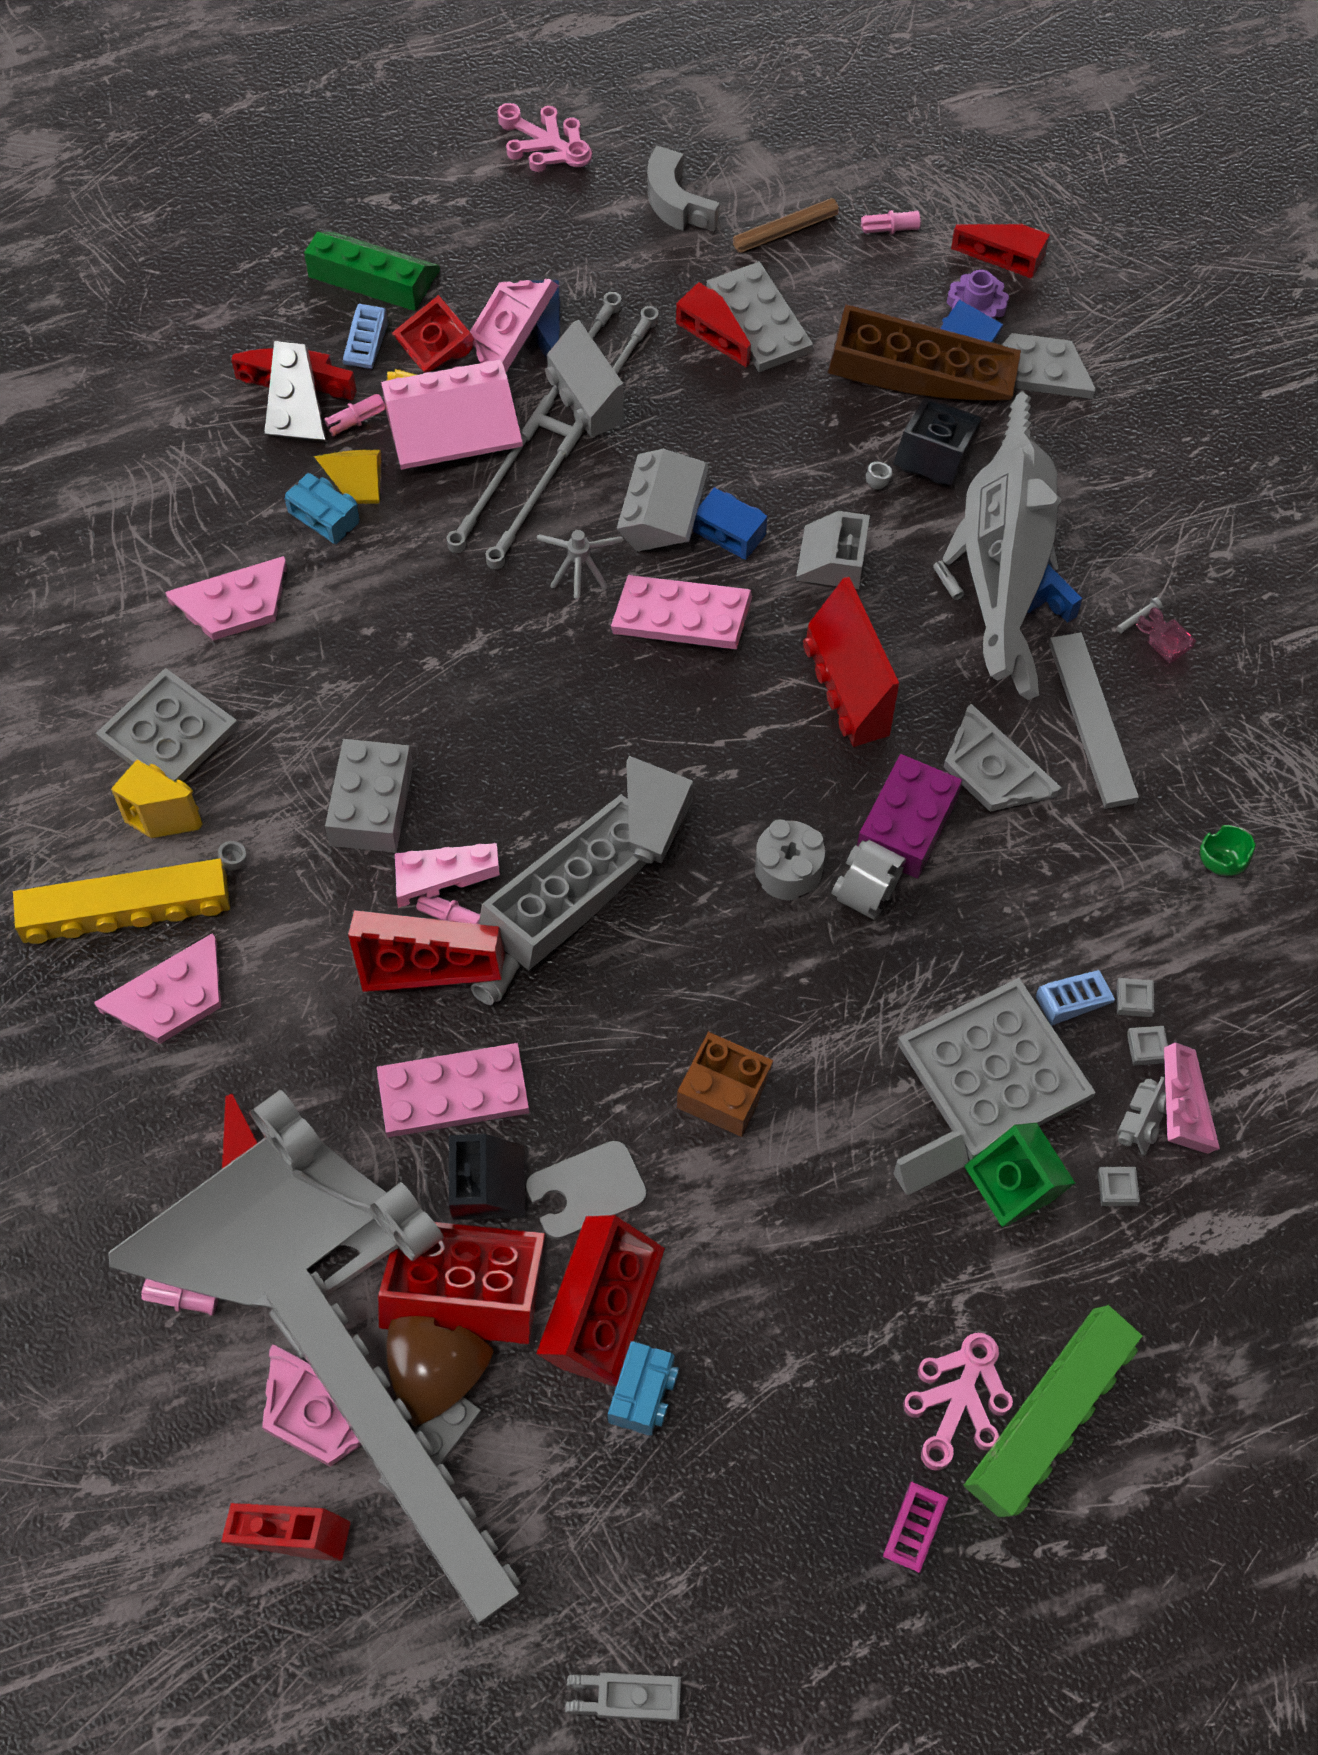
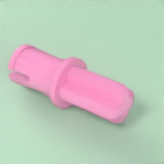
[861,210,920,234]
[324,394,385,437]
[416,894,480,924]
[142,1279,218,1316]

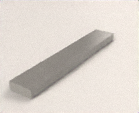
[1049,632,1139,809]

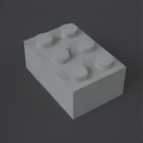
[325,739,413,853]

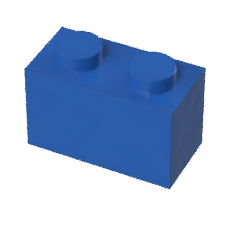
[693,487,767,560]

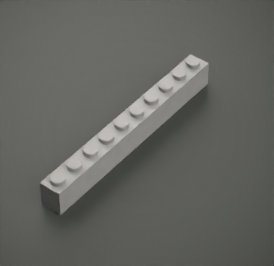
[264,1266,521,1626]

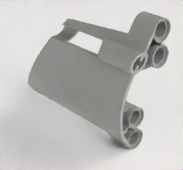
[108,1090,443,1309]

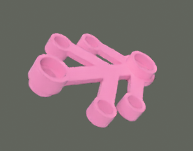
[498,103,592,172]
[903,1333,1013,1470]

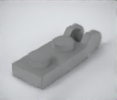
[565,1673,681,1722]

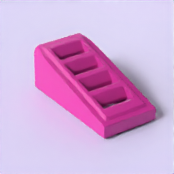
[883,1482,948,1573]

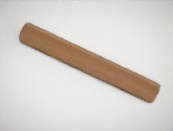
[733,198,839,253]

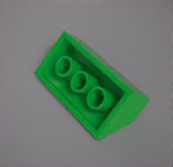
[304,232,440,311]

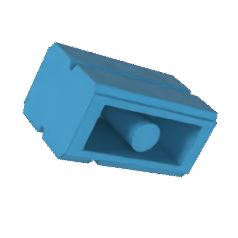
[285,473,360,544]
[608,1342,679,1436]

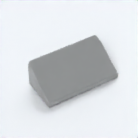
[893,1129,968,1195]

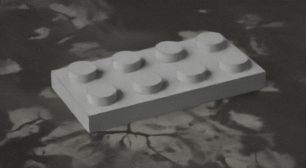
[707,261,813,372]

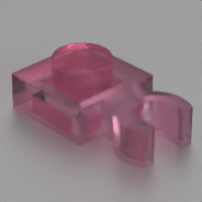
[1136,607,1196,664]

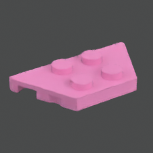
[470,279,559,372]
[165,556,287,640]
[94,933,221,1044]
[262,1344,361,1467]

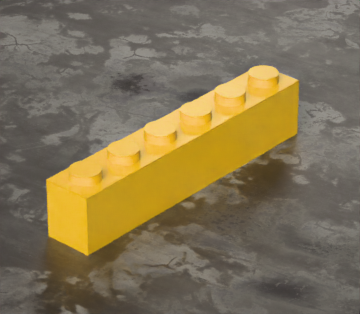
[13,858,230,944]

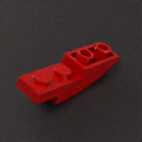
[231,348,357,400]

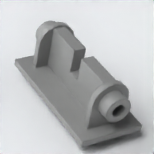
[1117,1077,1167,1156]

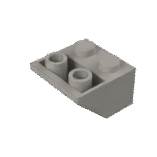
[796,511,870,589]

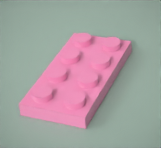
[611,575,752,649]
[377,1043,529,1138]

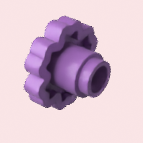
[947,270,1009,319]

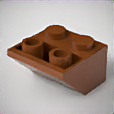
[677,1032,773,1137]

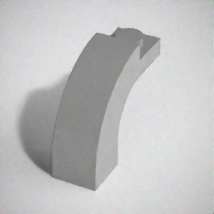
[647,145,719,231]

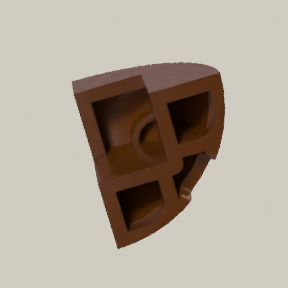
[387,1316,494,1427]

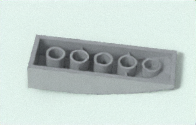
[479,794,646,970]

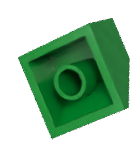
[964,1122,1075,1227]

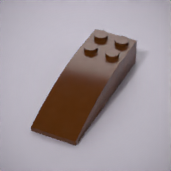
[827,304,1021,400]

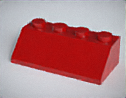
[536,1215,665,1386]

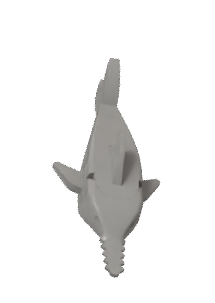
[943,392,1061,700]

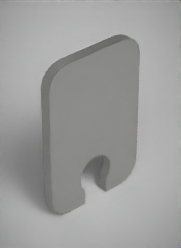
[526,1141,646,1240]

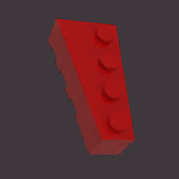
[348,910,505,992]

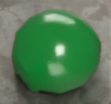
[1199,825,1256,876]

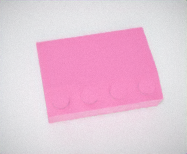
[381,359,523,470]

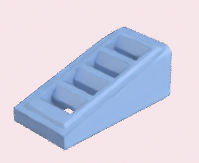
[343,304,388,369]
[1036,970,1115,1026]

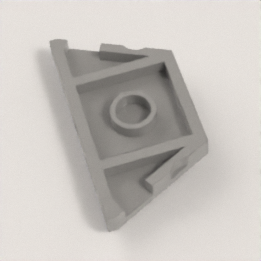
[1002,333,1095,399]
[944,704,1061,811]

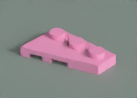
[395,843,500,908]
[1164,1043,1220,1154]

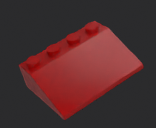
[803,577,899,747]
[378,1222,545,1344]

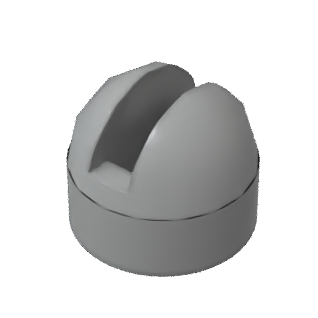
[866,462,892,489]
[218,841,246,871]

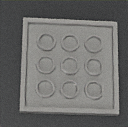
[897,978,1096,1160]

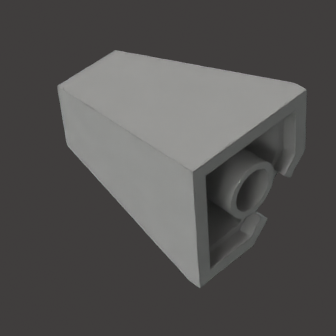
[627,756,693,864]

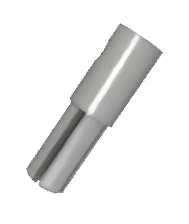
[933,561,964,600]

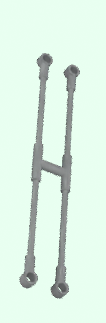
[447,292,659,569]

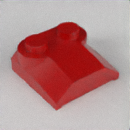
[392,295,475,373]

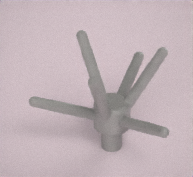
[537,530,623,599]

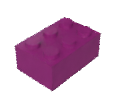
[857,754,962,879]

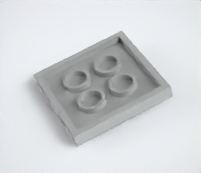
[96,668,239,782]

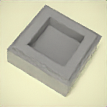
[1116,978,1154,1017]
[1127,1026,1168,1066]
[1097,1167,1140,1206]

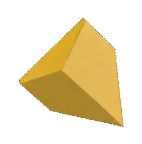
[314,450,381,504]

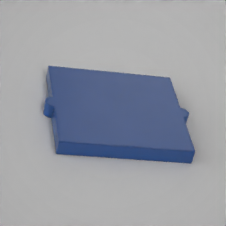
[940,299,1003,343]

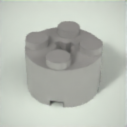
[755,819,825,900]
[831,840,907,920]

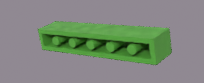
[963,1305,1142,1517]

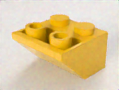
[111,759,203,838]

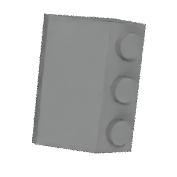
[545,320,624,438]
[617,449,709,552]

